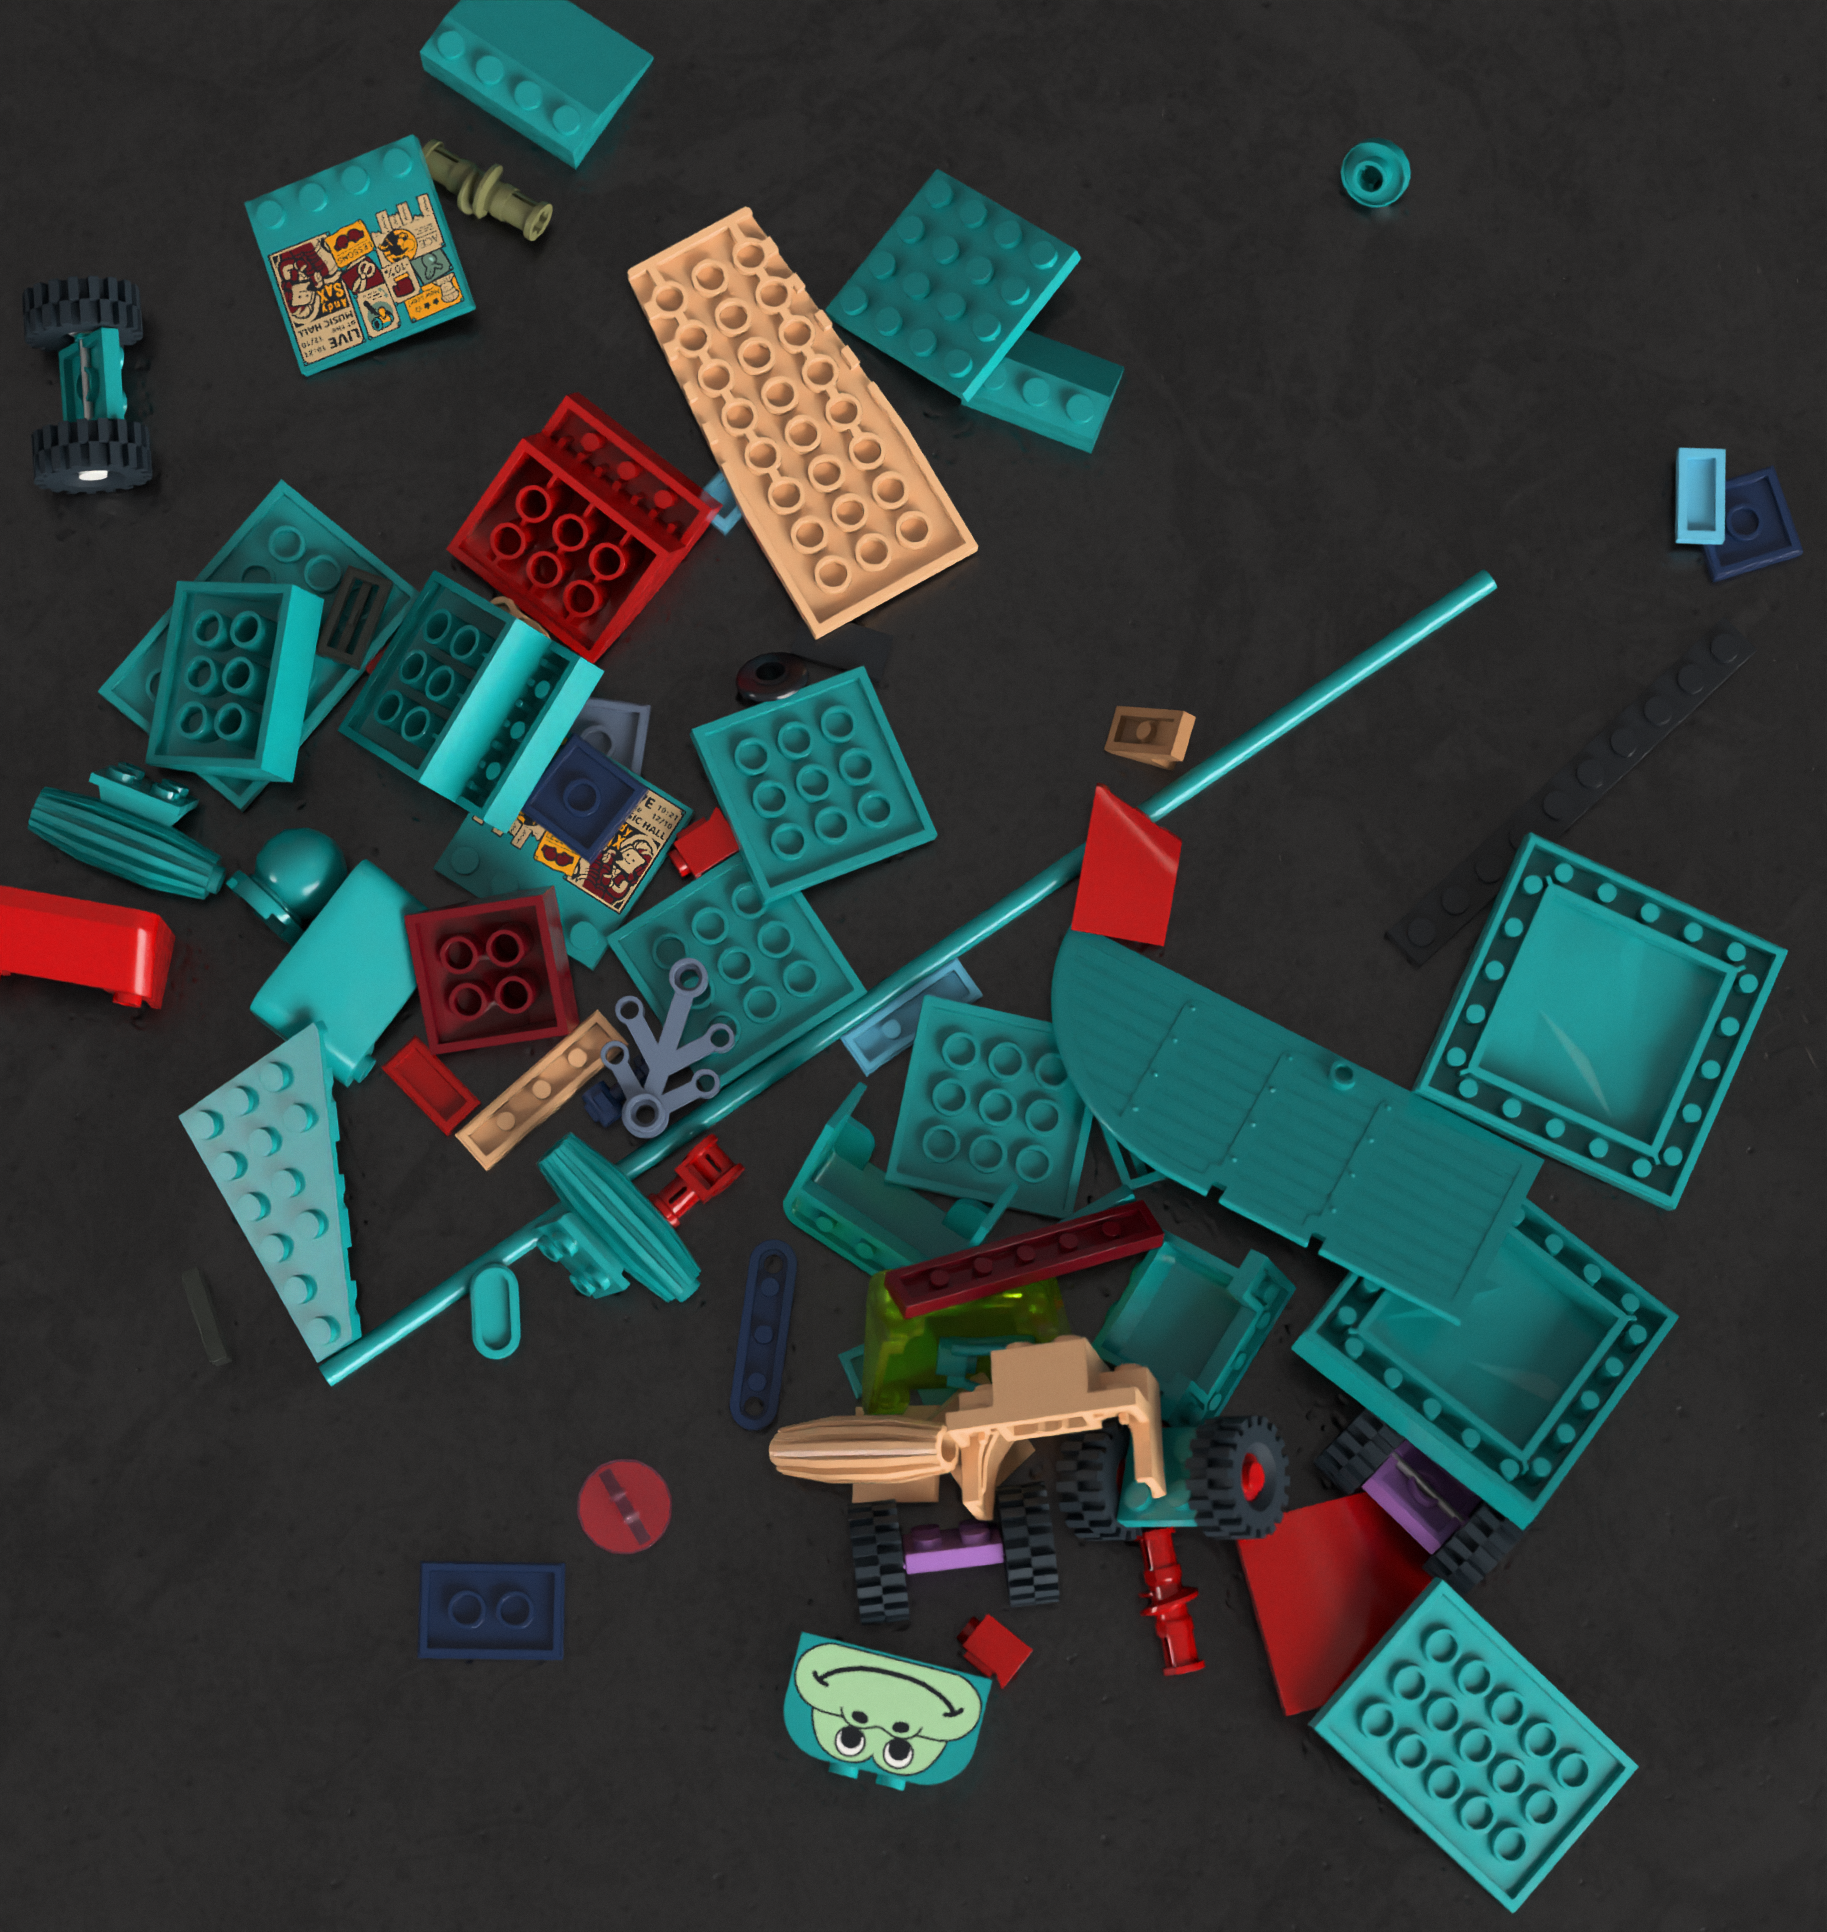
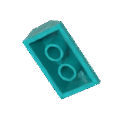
[961,330,1125,453]

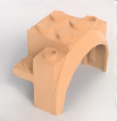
[946,1335,1166,1521]

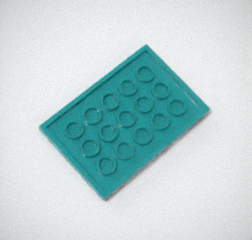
[98,479,420,813]
[1308,1577,1639,1914]

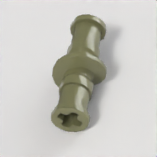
[422,139,553,241]

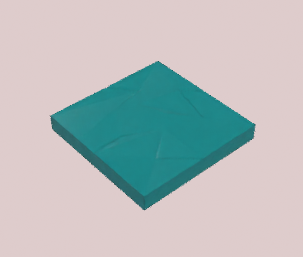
[1411,832,1788,1211]
[1290,1198,1680,1530]

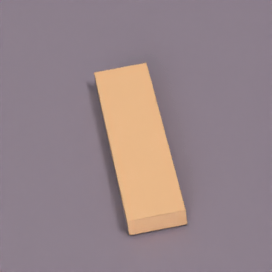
[455,1009,630,1172]

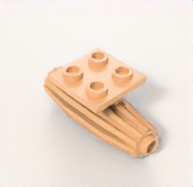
[769,1405,961,1504]

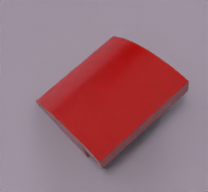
[446,392,723,664]
[1235,1492,1433,1717]

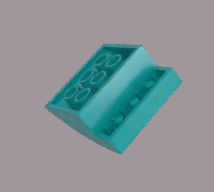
[337,570,604,834]

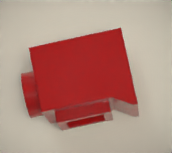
[668,806,739,880]
[956,1614,1033,1689]

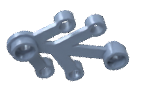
[601,958,735,1139]

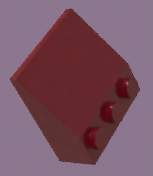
[404,885,580,1055]

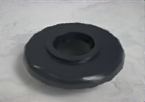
[735,652,809,702]

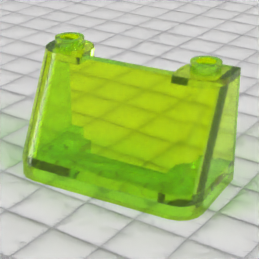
[861,1269,1072,1415]

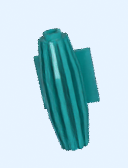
[28,761,227,900]
[531,1131,701,1303]

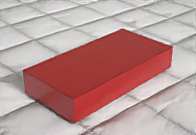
[381,1034,482,1137]

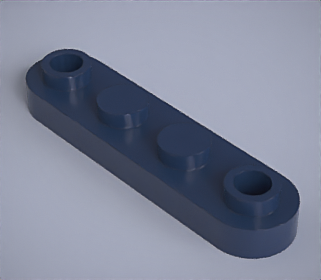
[730,1239,797,1431]

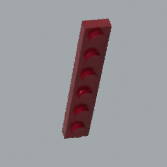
[883,1199,1165,1320]

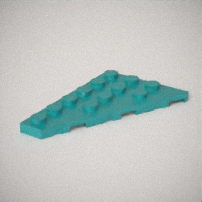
[178,1020,362,1363]

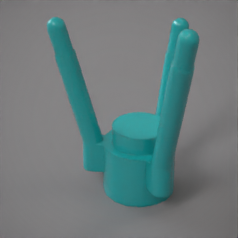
[935,1335,1035,1391]

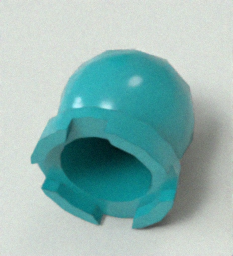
[225,828,347,948]

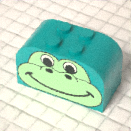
[784,1632,992,1791]

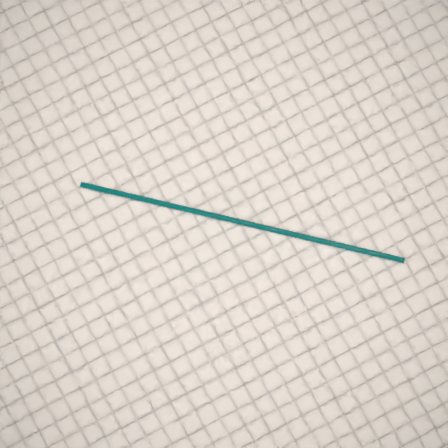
[318,569,1497,1387]

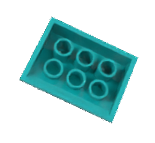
[419,0,654,169]
[145,581,324,783]

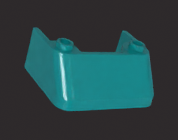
[783,1081,1019,1284]

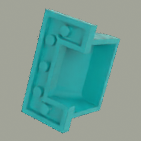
[1091,1229,1297,1428]

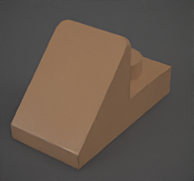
[1104,706,1196,770]

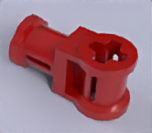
[646,1133,745,1228]

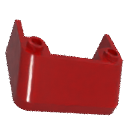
[0,885,176,1009]

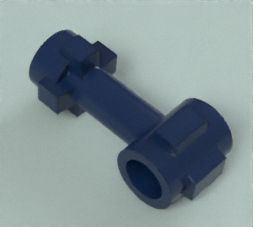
[581,1054,650,1128]

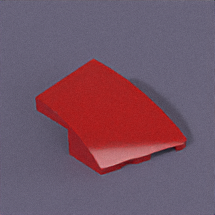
[1071,783,1182,946]

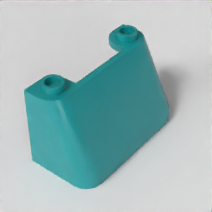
[250,859,430,1088]

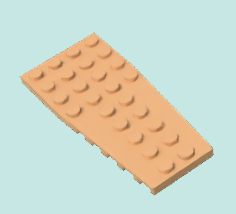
[628,207,978,640]

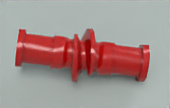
[1133,1527,1205,1676]

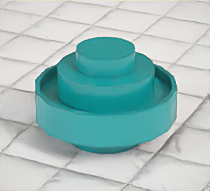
[1341,137,1411,208]

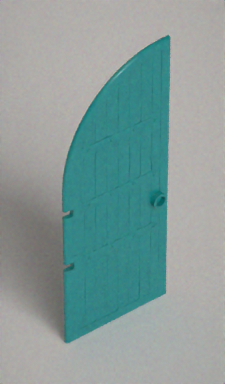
[1051,925,1545,1326]

